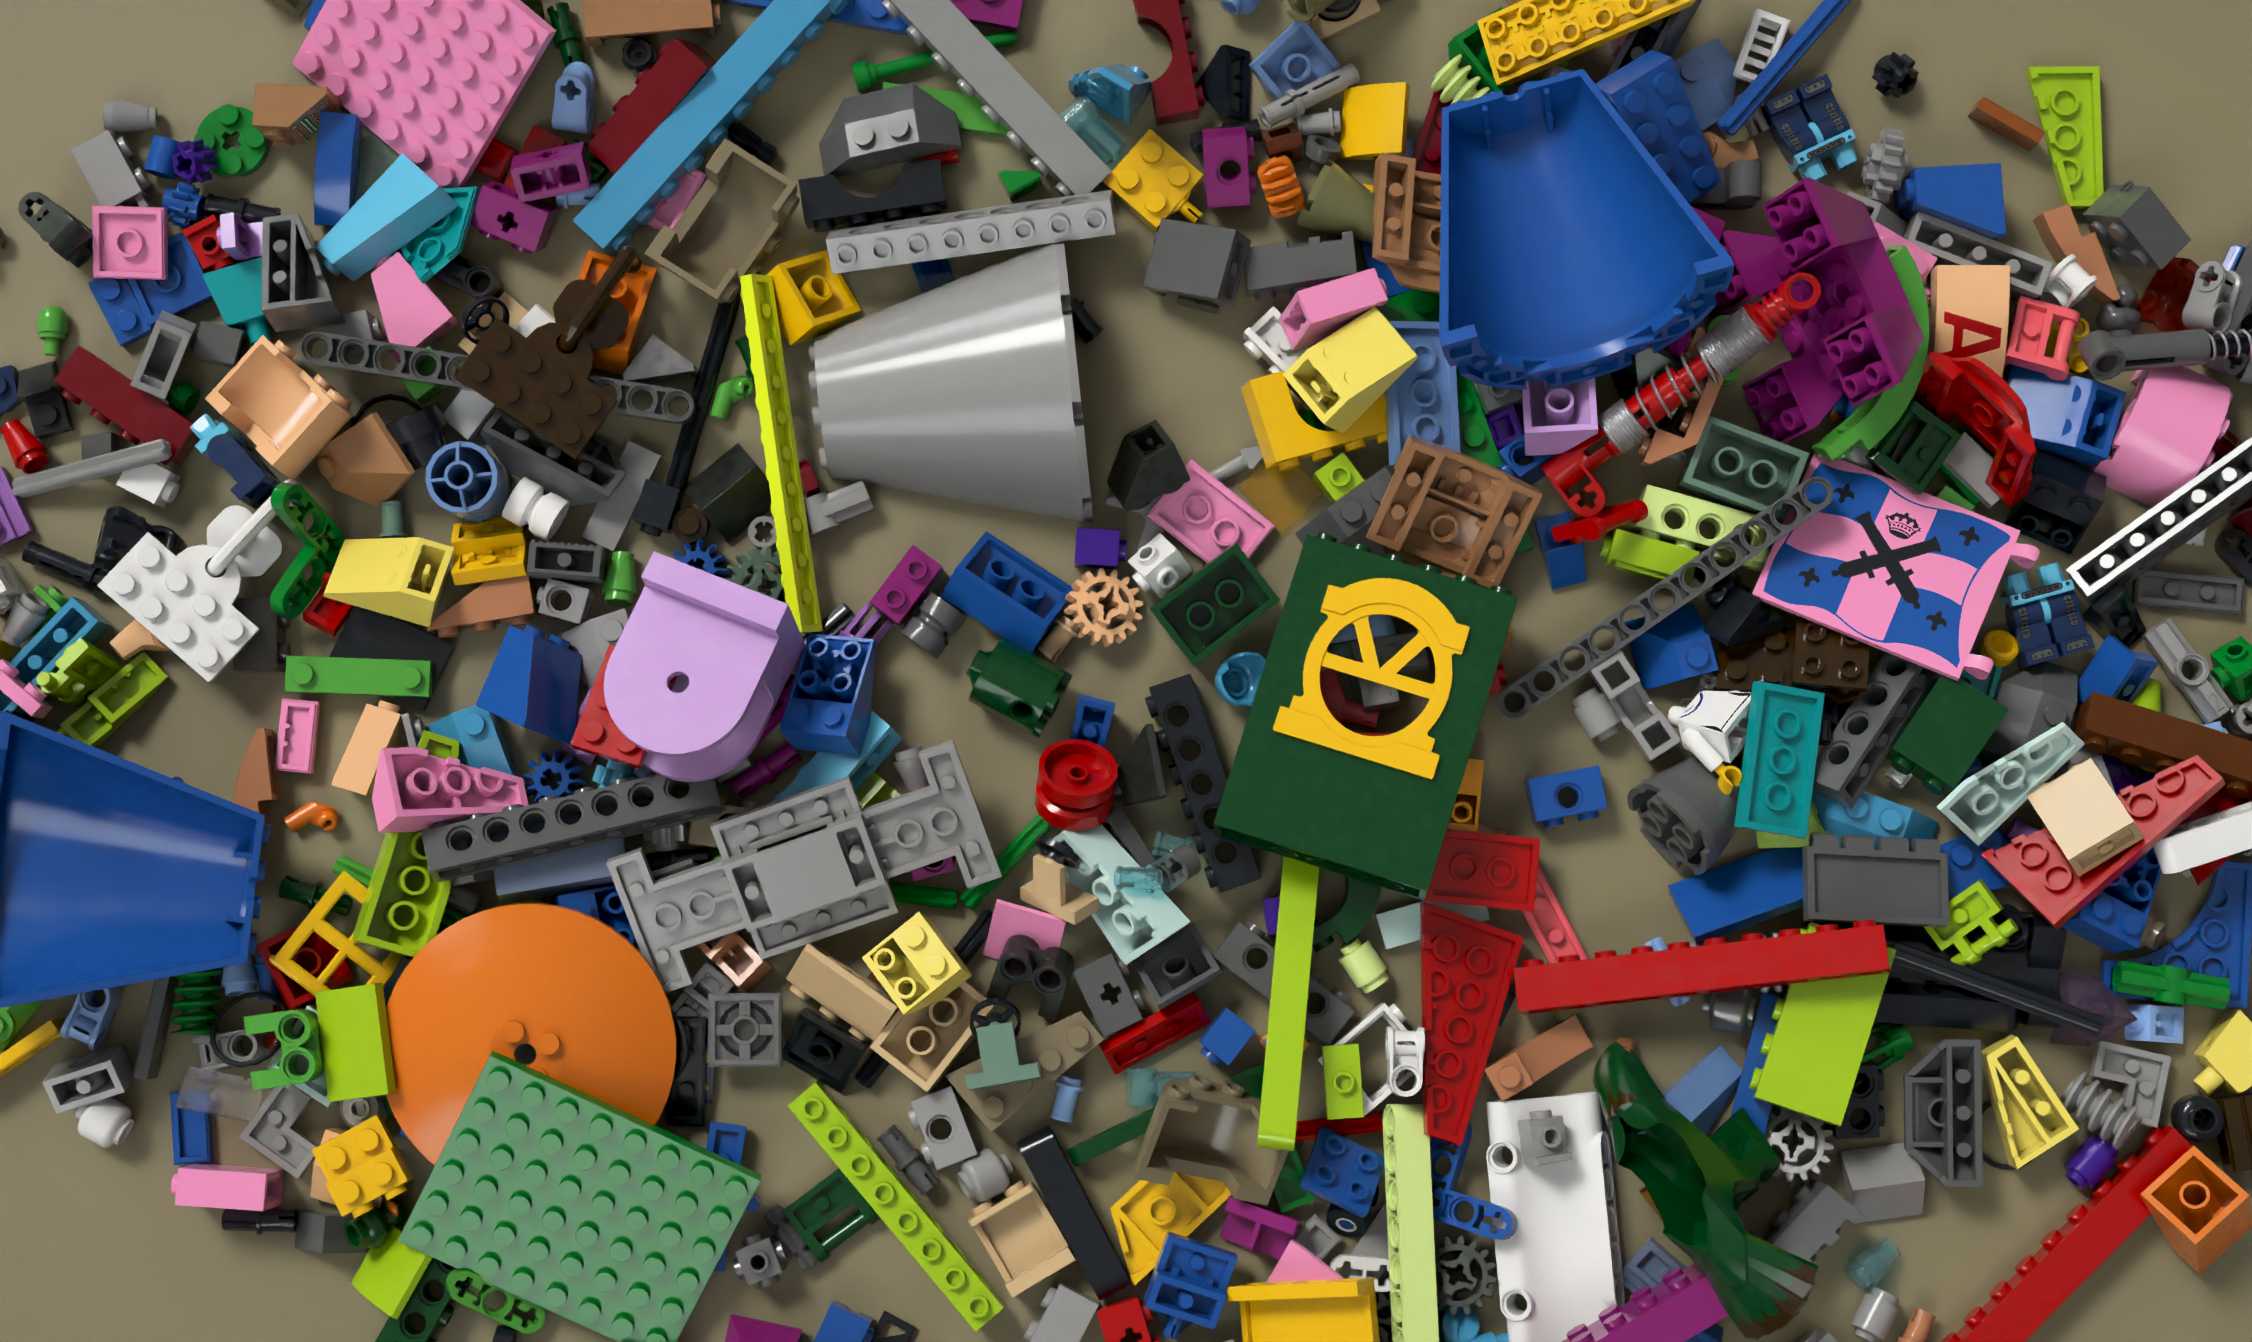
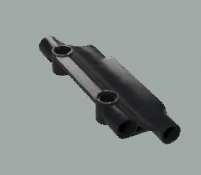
[1806,900,2067,1032]

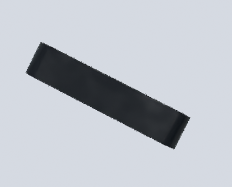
[1016,1125,1132,1301]

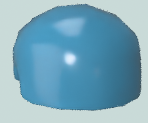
[1215,652,1266,707]

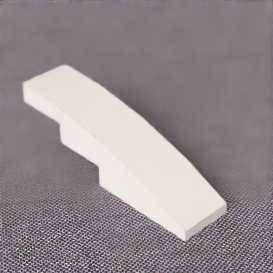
[443,304,556,440]

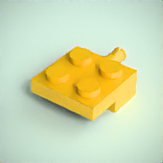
[1103,129,1204,233]

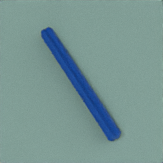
[1717,0,1851,136]

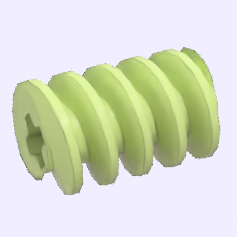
[1430,54,1490,104]

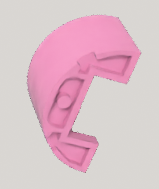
[2089,366,2233,508]

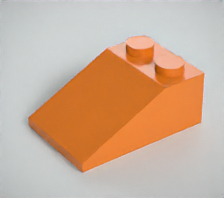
[558,250,657,375]

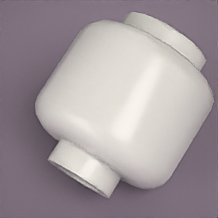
[75,1097,134,1148]

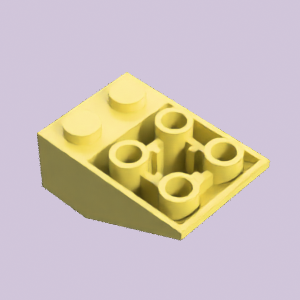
[1283,307,1419,433]
[323,537,454,627]

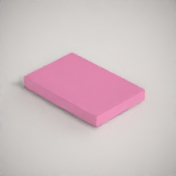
[1146,459,1275,563]

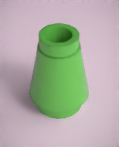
[601,551,637,606]

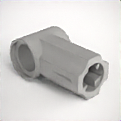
[804,480,875,538]

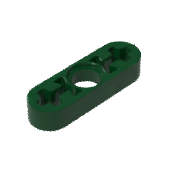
[1067,1107,1155,1166]

